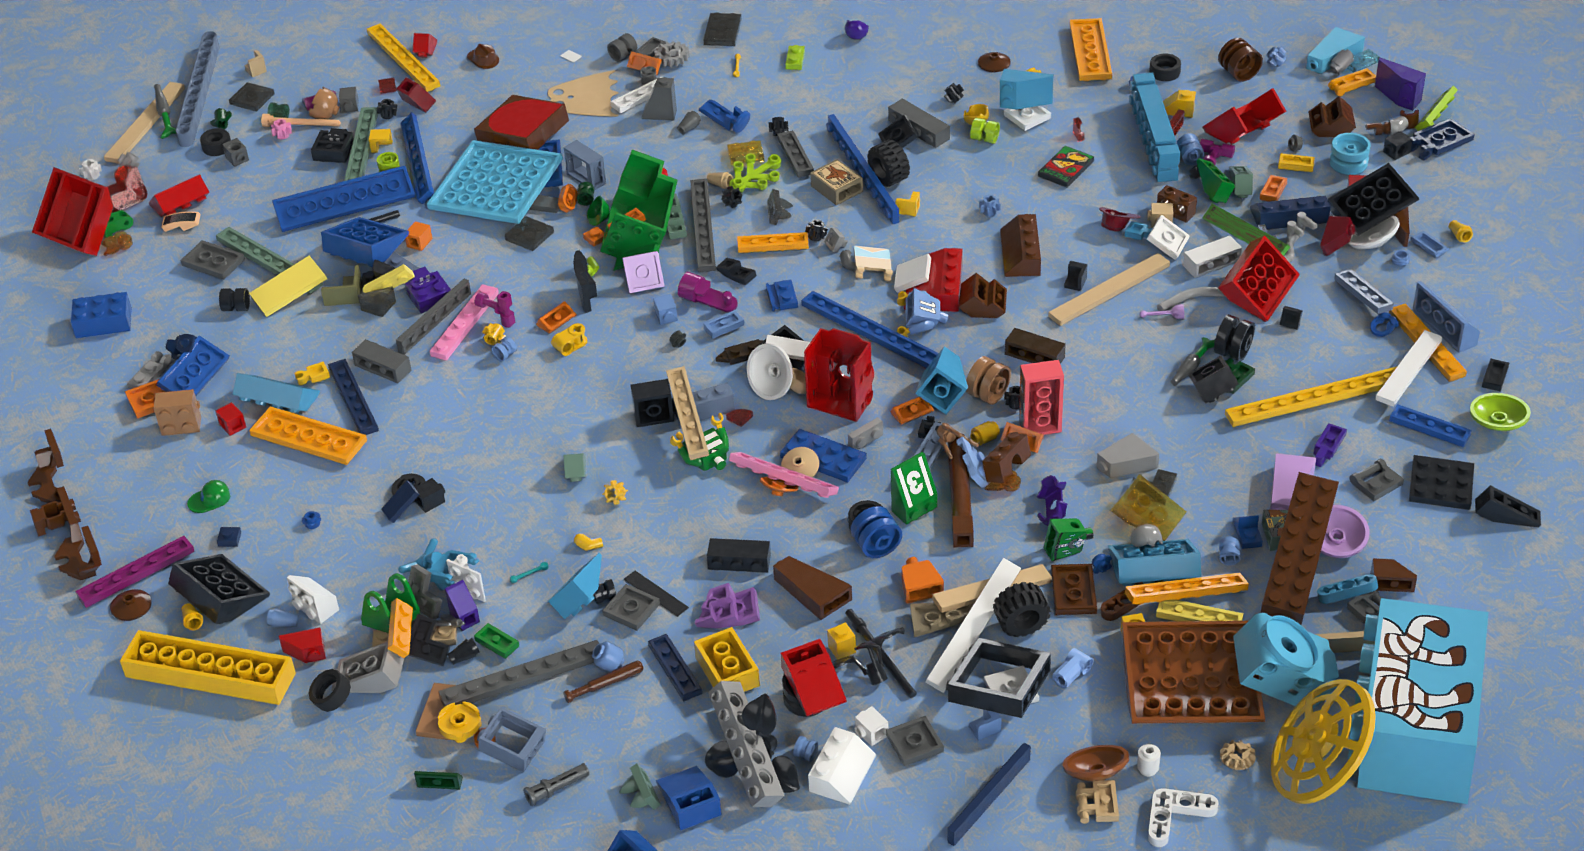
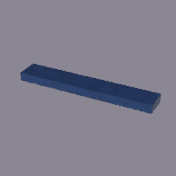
[328,359,379,435]
[947,743,1031,846]

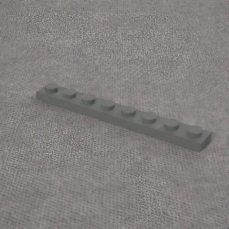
[690,179,716,272]
[438,640,599,707]

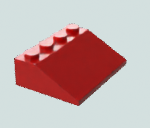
[1218,235,1300,322]
[904,248,963,312]

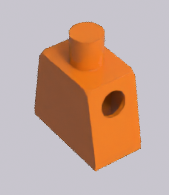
[901,557,944,604]

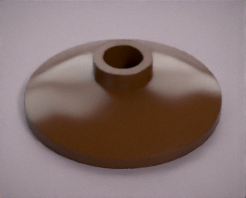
[978,52,1011,72]
[110,589,152,621]

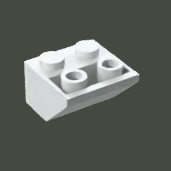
[287,575,339,624]

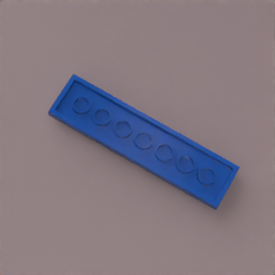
[272,166,415,232]

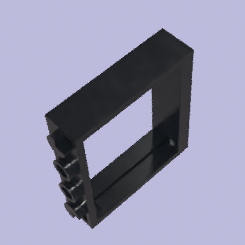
[946,638,1051,718]

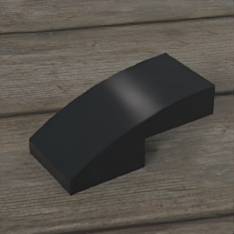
[716,258,757,285]

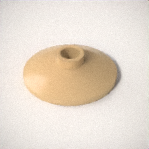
[781,447,819,477]

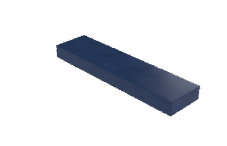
[648,633,703,702]

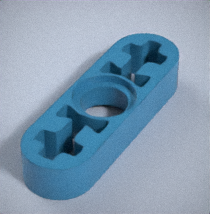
[1317,574,1378,604]

